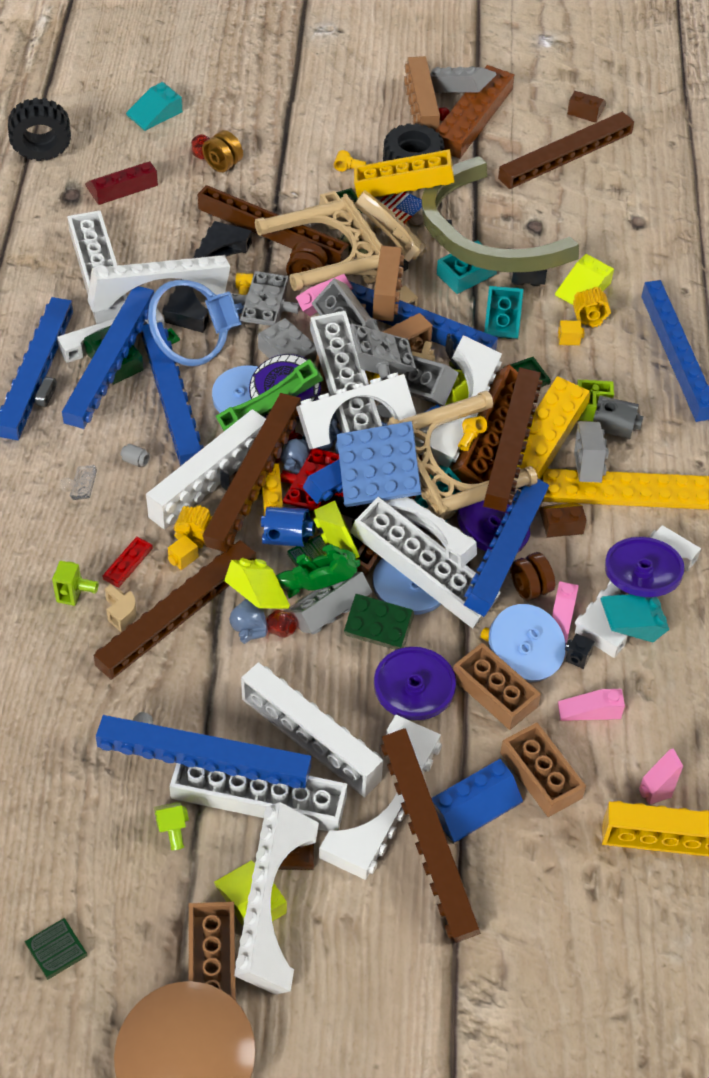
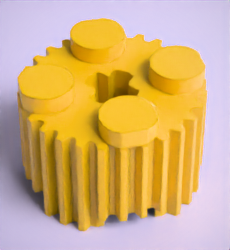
[573,287,611,328]
[174,505,213,548]

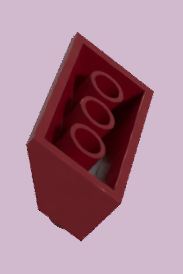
[85,161,158,205]

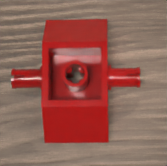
[280,448,343,511]

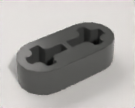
[35,376,57,407]

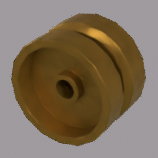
[202,130,243,173]

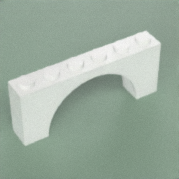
[296,372,416,450]

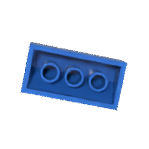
[432,759,523,844]

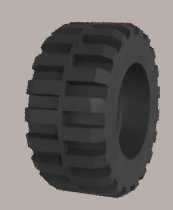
[8,98,71,161]
[383,123,444,161]

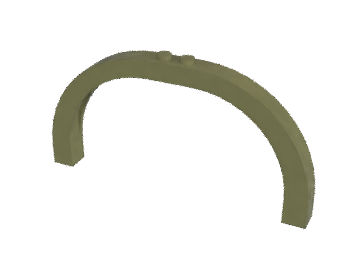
[422,156,579,272]

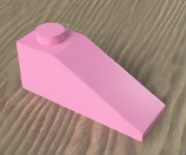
[296,274,353,316]
[552,581,579,646]
[558,689,625,721]
[639,748,683,805]

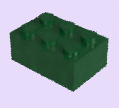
[84,325,144,385]
[344,593,414,650]

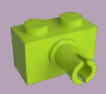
[52,560,99,606]
[154,802,189,850]

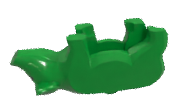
[276,544,360,599]

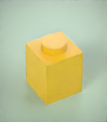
[558,320,585,345]
[168,535,199,570]

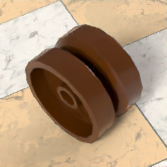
[286,242,328,286]
[510,552,556,601]

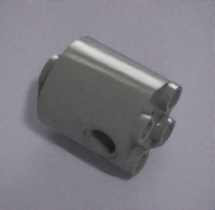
[593,395,644,439]

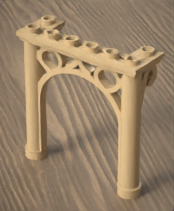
[255,194,383,291]
[387,391,538,520]

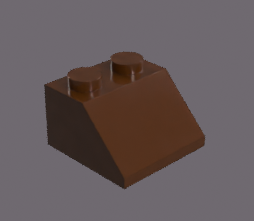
[567,91,606,123]
[539,503,587,538]

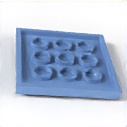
[337,421,422,507]

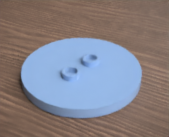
[212,365,266,419]
[373,558,441,615]
[489,604,566,682]

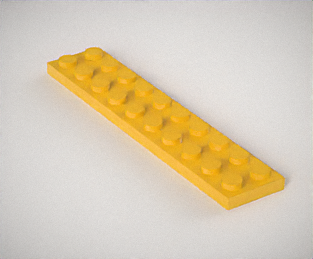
[542,469,709,510]

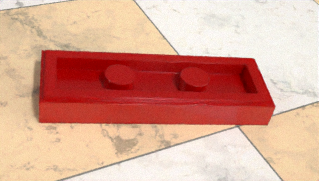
[102,536,153,588]

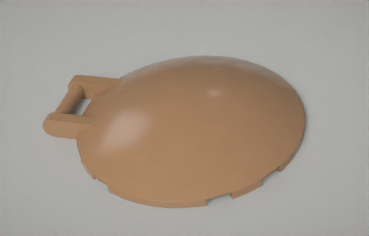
[114,981,256,1078]

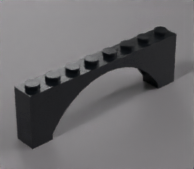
[162,221,252,333]

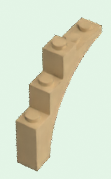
[354,190,426,262]

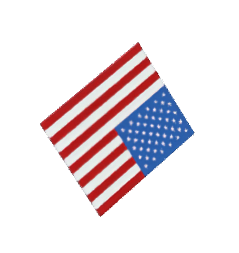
[380,191,422,224]

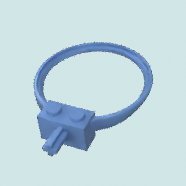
[148,280,244,366]

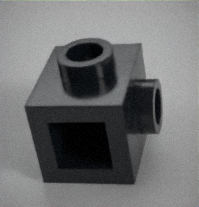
[565,633,595,669]

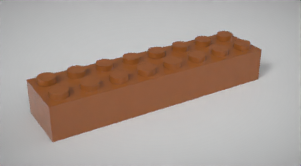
[436,65,515,159]
[451,364,518,484]

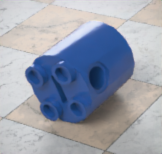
[261,507,316,547]

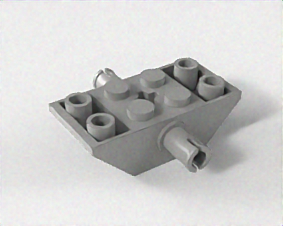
[231,271,300,326]
[350,318,416,381]

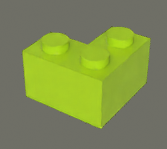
[577,379,614,422]

